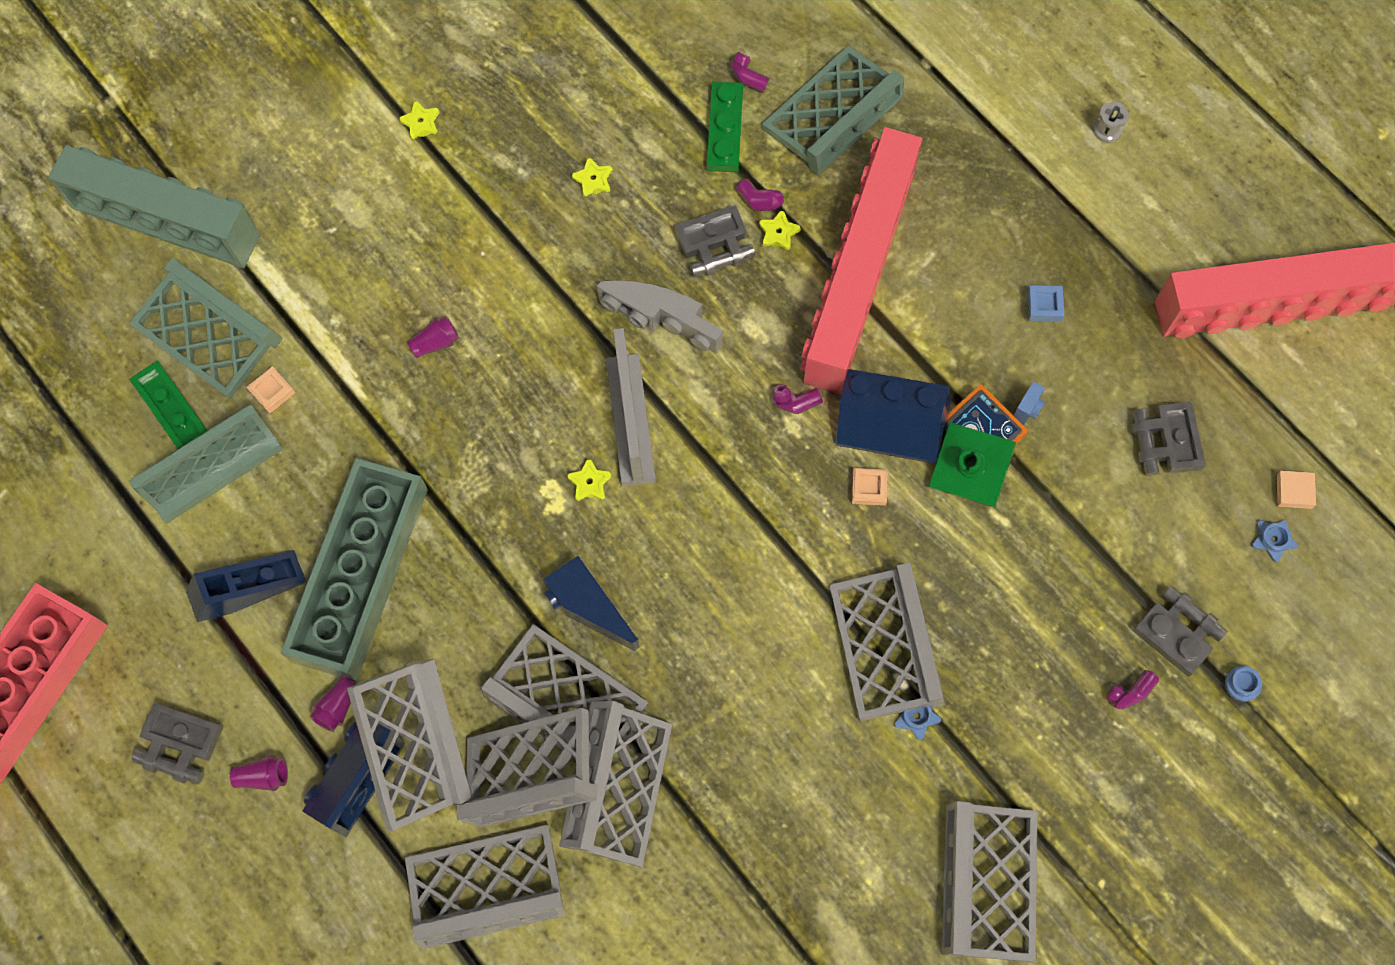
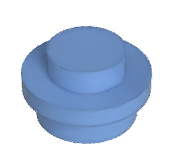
[1225,666,1262,702]

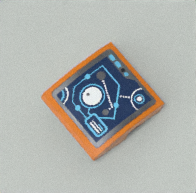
[940,384,1029,448]

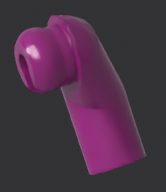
[730,52,769,93]
[736,179,784,211]
[772,384,823,414]
[1106,670,1159,710]

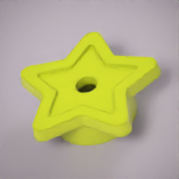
[399,102,440,139]
[572,158,613,197]
[759,211,801,250]
[568,460,612,501]

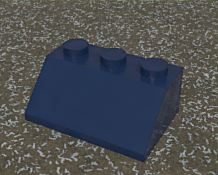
[836,369,951,464]
[302,719,405,837]

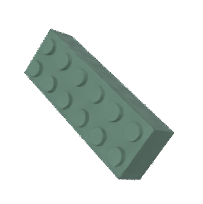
[48,145,260,269]
[281,458,428,682]

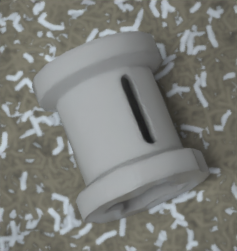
[1093,101,1129,143]

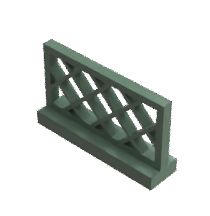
[762,46,904,176]
[129,258,283,399]
[129,404,283,524]

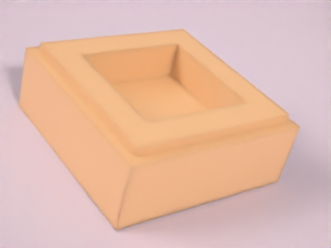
[247,366,295,414]
[852,468,887,506]
[1277,471,1316,509]

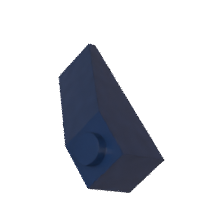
[186,551,306,622]
[543,556,640,651]

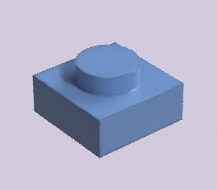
[1028,285,1064,322]
[1014,381,1045,425]

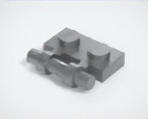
[675,205,755,277]
[1132,402,1206,476]
[1133,585,1228,677]
[132,703,223,785]

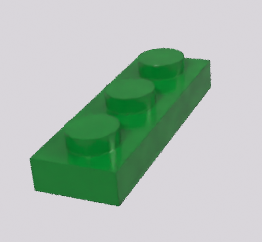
[707,81,744,173]
[129,360,208,449]

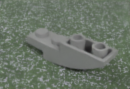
[597,280,723,354]

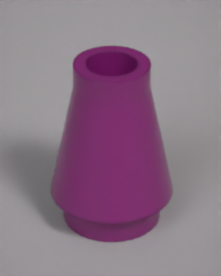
[407,316,459,358]
[309,676,356,732]
[230,755,288,791]

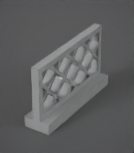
[606,328,656,487]
[830,562,945,721]
[481,624,648,761]
[347,659,472,831]
[559,701,672,867]
[457,708,597,827]
[942,801,1037,962]
[405,825,566,949]

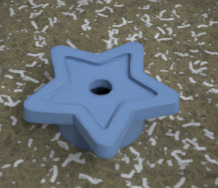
[1252,520,1298,562]
[895,697,941,740]

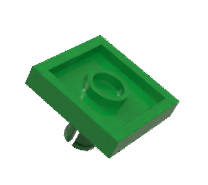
[929,422,1017,509]

